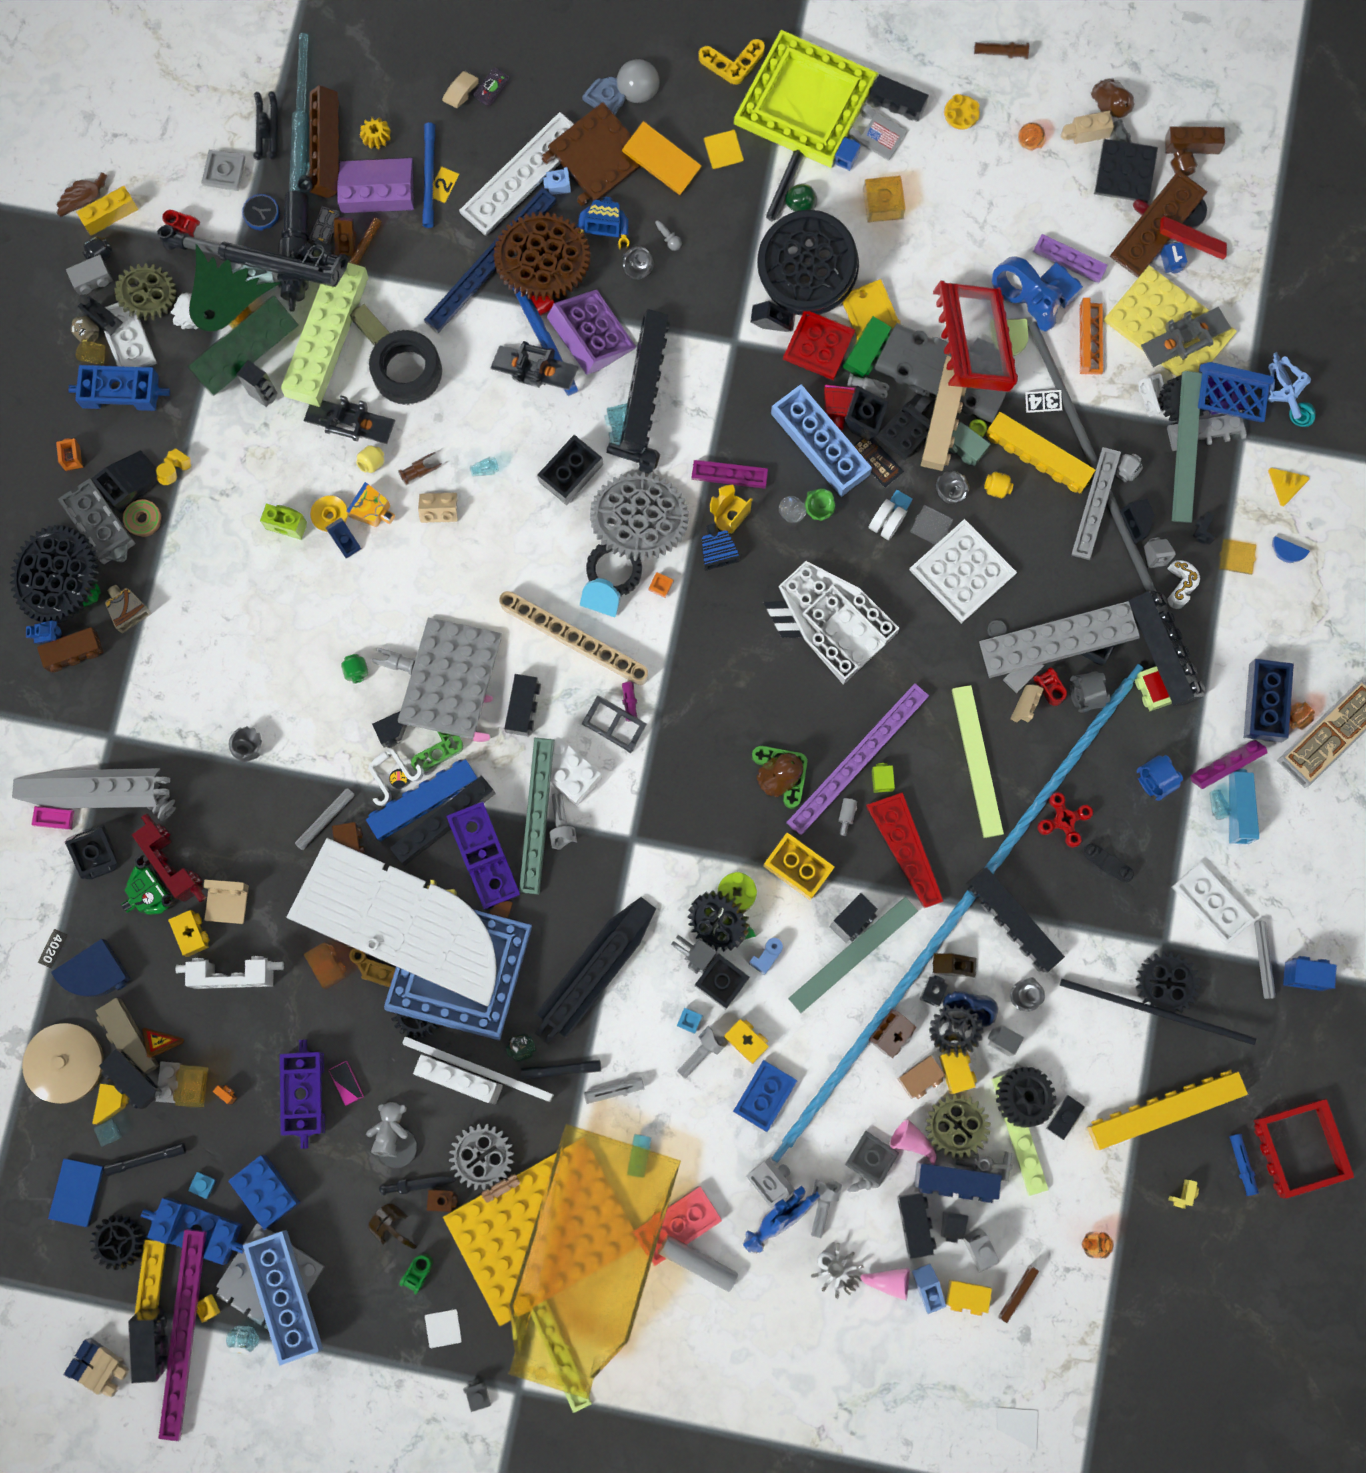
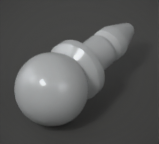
[656,220,682,251]
[847,1177,878,1192]

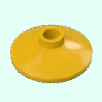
[310,496,348,532]

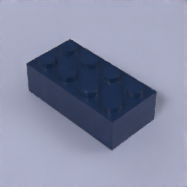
[1243,659,1294,743]
[914,1163,1002,1203]

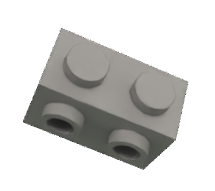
[66,255,113,296]

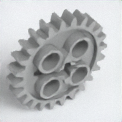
[449,1124,514,1190]

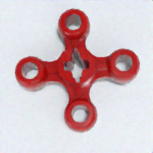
[1037,792,1093,848]

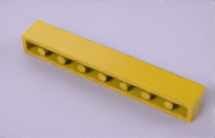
[1087,1070,1248,1150]

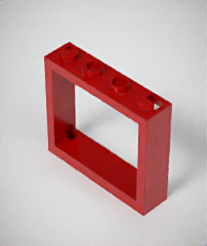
[1253,1099,1355,1199]

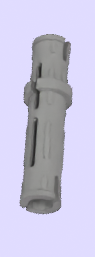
[584,1077,645,1104]

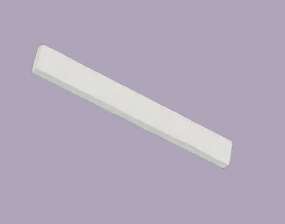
[403,1037,554,1102]

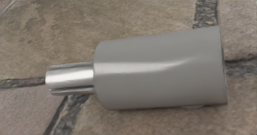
[839,798,857,836]

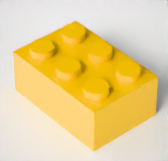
[763,833,834,901]

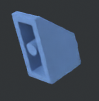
[912,1264,946,1314]

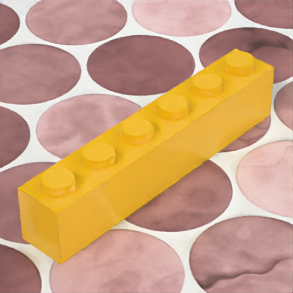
[985,412,1096,494]

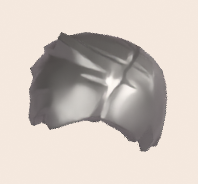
[623,246,654,279]
[936,471,969,503]
[228,726,262,763]
[1010,977,1045,1012]

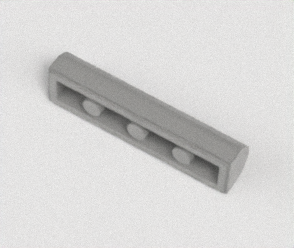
[657,1234,738,1292]

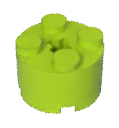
[717,872,757,911]

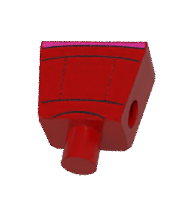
[823,385,855,430]

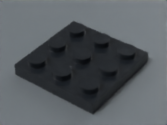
[1094,139,1158,203]

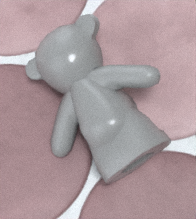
[366,1102,408,1157]

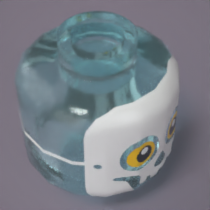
[226,1326,259,1354]

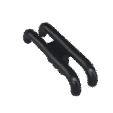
[253,91,278,161]

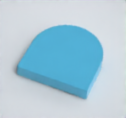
[579,578,620,618]

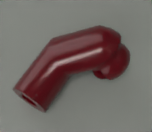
[1133,199,1150,215]

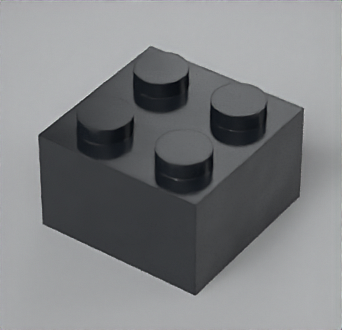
[695,953,750,1010]

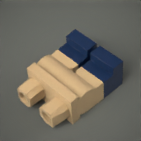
[63,1338,130,1397]

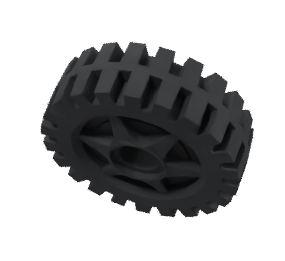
[996,1067,1056,1128]

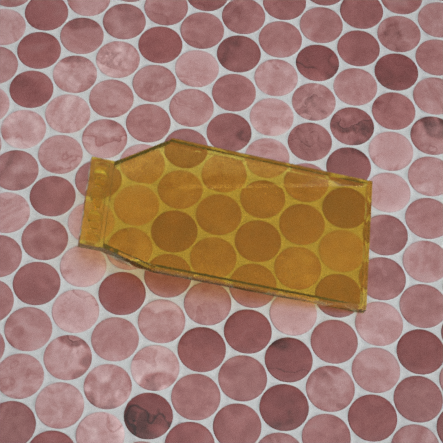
[508,1124,681,1399]

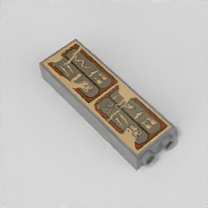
[1277,680,1366,788]

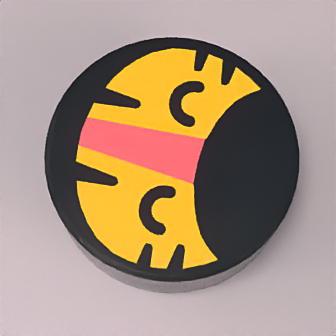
[389,769,409,789]

